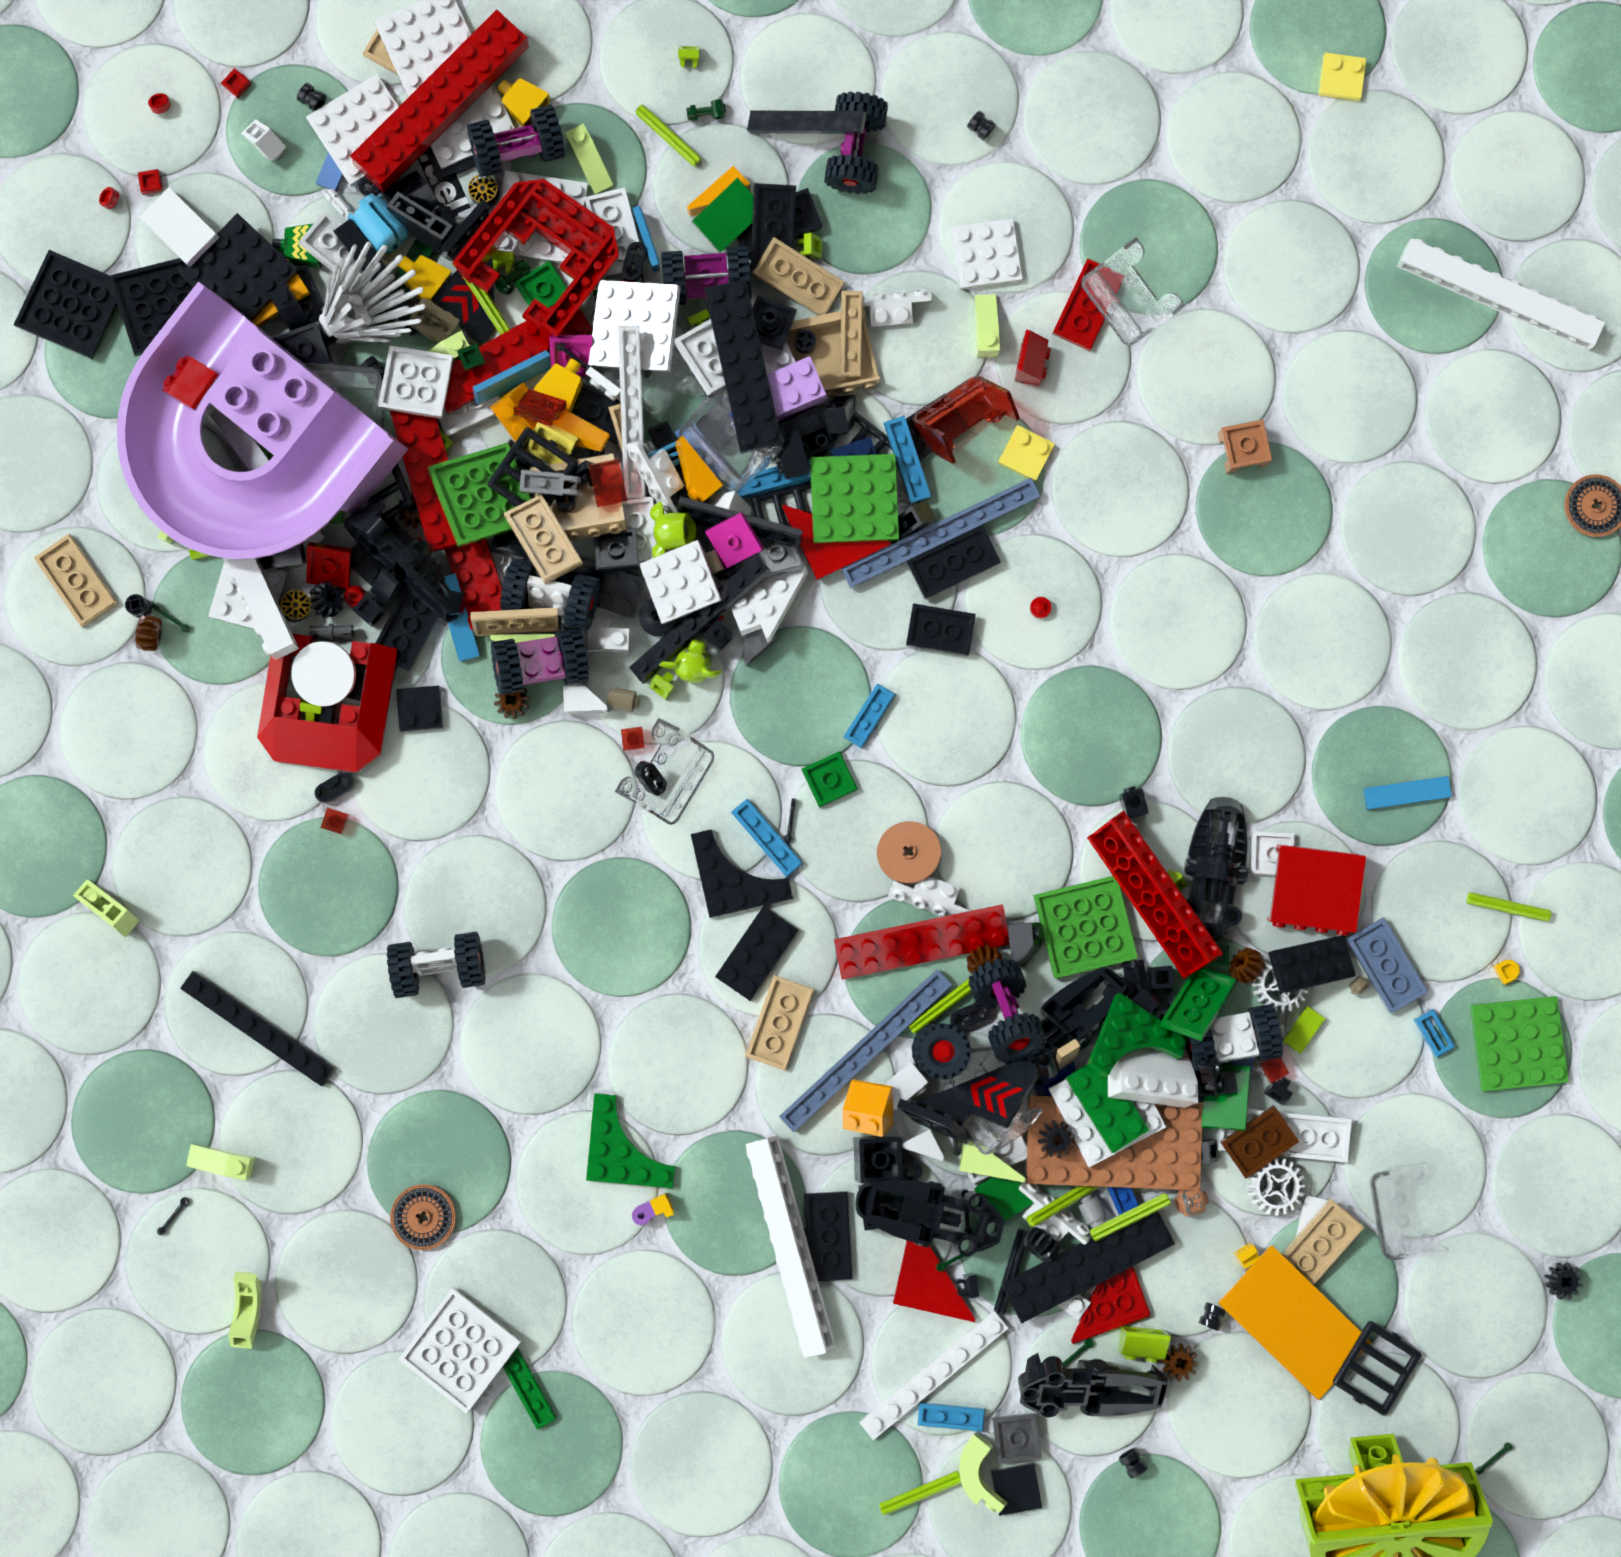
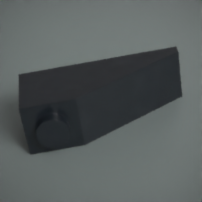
[386,191,453,253]

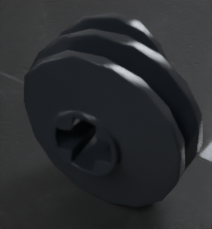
[639,599,677,636]

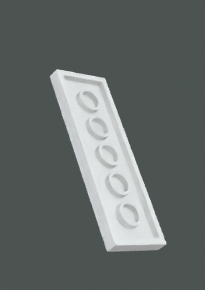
[1217,1108,1352,1162]

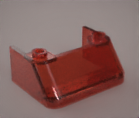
[913,376,1020,464]

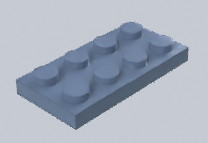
[1346,917,1428,1014]

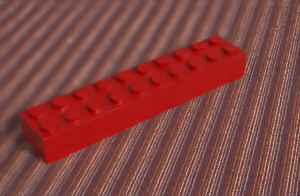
[350,9,529,193]

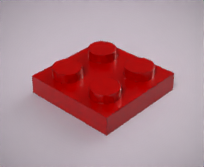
[306,542,352,590]

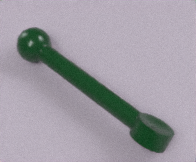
[152,604,190,632]
[936,1252,976,1272]
[1062,1339,1093,1368]
[1475,1442,1512,1475]

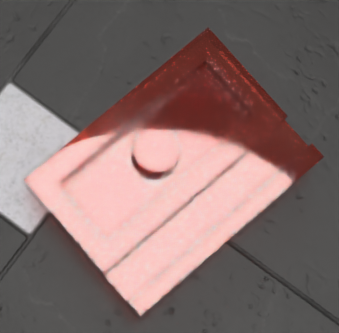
[513,389,567,426]
[588,459,627,507]

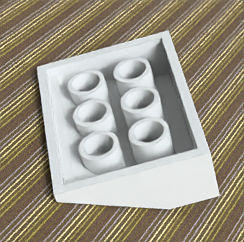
[1108,1048,1198,1108]

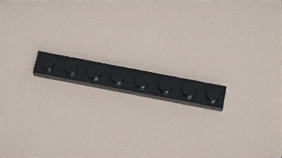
[629,555,772,684]
[180,971,335,1086]

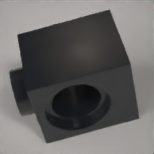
[352,594,386,627]
[703,620,734,653]
[1119,786,1149,819]

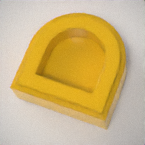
[1493,960,1520,985]

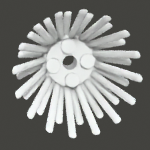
[319,241,426,343]

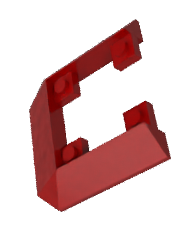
[452,179,619,337]
[257,633,398,773]

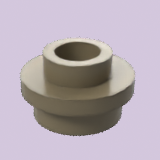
[1349,975,1369,995]

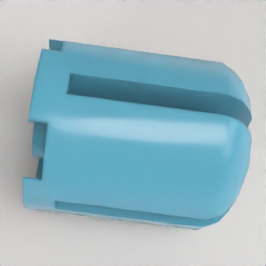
[348,193,408,255]

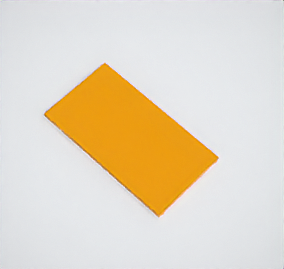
[1218,1245,1372,1400]

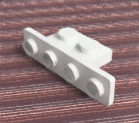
[863,289,932,327]
[626,442,684,514]
[888,876,970,917]
[1019,1177,1091,1245]

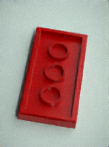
[1052,258,1125,352]

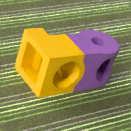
[632,1192,675,1225]

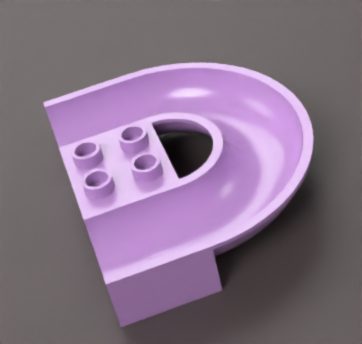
[117,282,408,559]

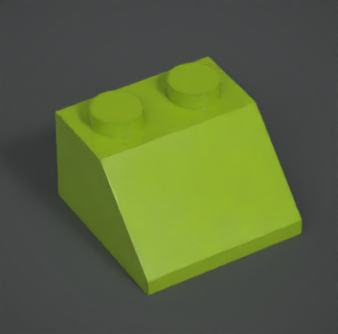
[1118,1326,1171,1362]

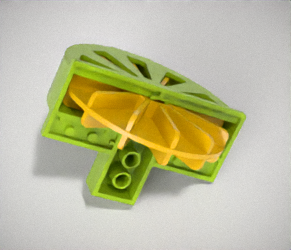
[1295,1433,1493,1557]

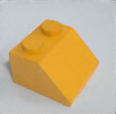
[489,382,544,442]
[842,1079,894,1137]

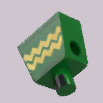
[272,223,321,269]

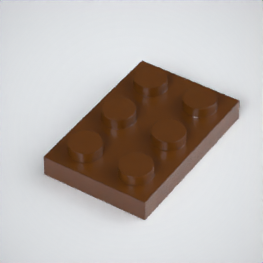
[1220,1105,1299,1179]

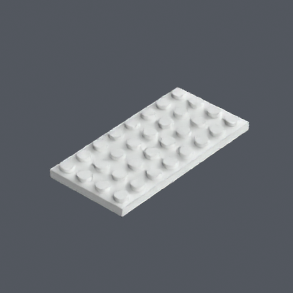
[374,0,515,169]

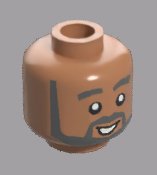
[1175,1188,1209,1217]

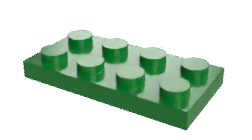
[1161,967,1236,1041]
[1065,1063,1149,1154]

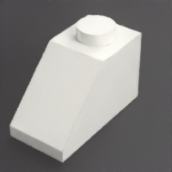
[241,119,286,162]
[587,628,631,653]
[563,682,608,714]

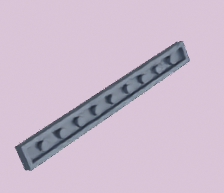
[841,478,1041,589]
[779,969,952,1132]

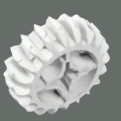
[1251,957,1309,1013]
[1246,1157,1306,1216]

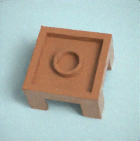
[1217,419,1272,474]

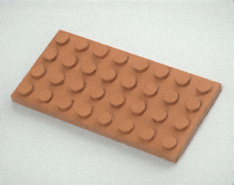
[1026,1095,1203,1190]

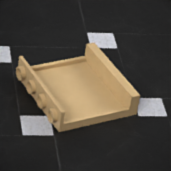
[786,306,880,398]
[529,453,627,541]

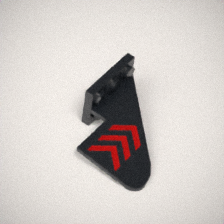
[432,199,494,343]
[897,1061,1039,1144]

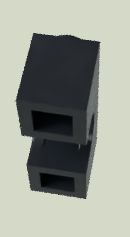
[1147,966,1174,1021]

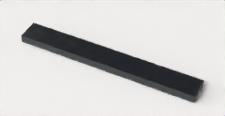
[648,421,738,581]

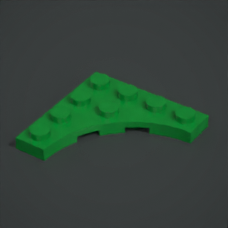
[1087,993,1188,1077]
[586,1093,675,1188]

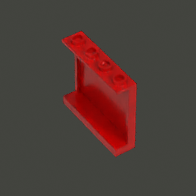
[1267,844,1366,936]

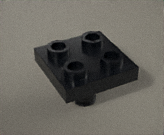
[752,295,797,351]

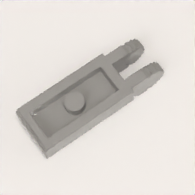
[519,470,581,496]

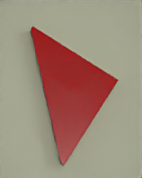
[782,505,891,580]
[893,1240,975,1322]
[1071,1266,1151,1344]

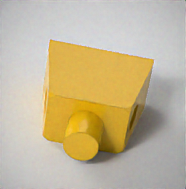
[498,78,551,127]
[397,255,451,301]
[534,359,583,413]

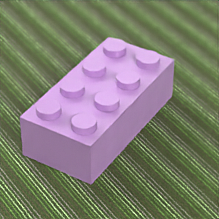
[767,356,829,422]

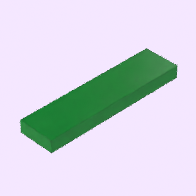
[503,1347,557,1430]

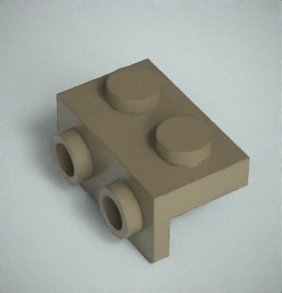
[409,297,460,343]

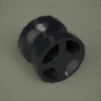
[795,330,816,354]

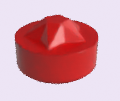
[148,93,171,114]
[99,187,119,209]
[344,585,366,608]
[1030,597,1051,619]

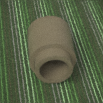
[607,688,640,712]

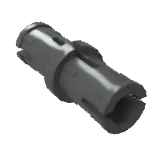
[309,623,354,641]

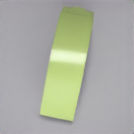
[228,1272,262,1349]
[959,1432,1008,1513]

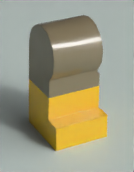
[1233,1243,1260,1272]

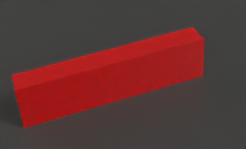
[1087,810,1223,978]

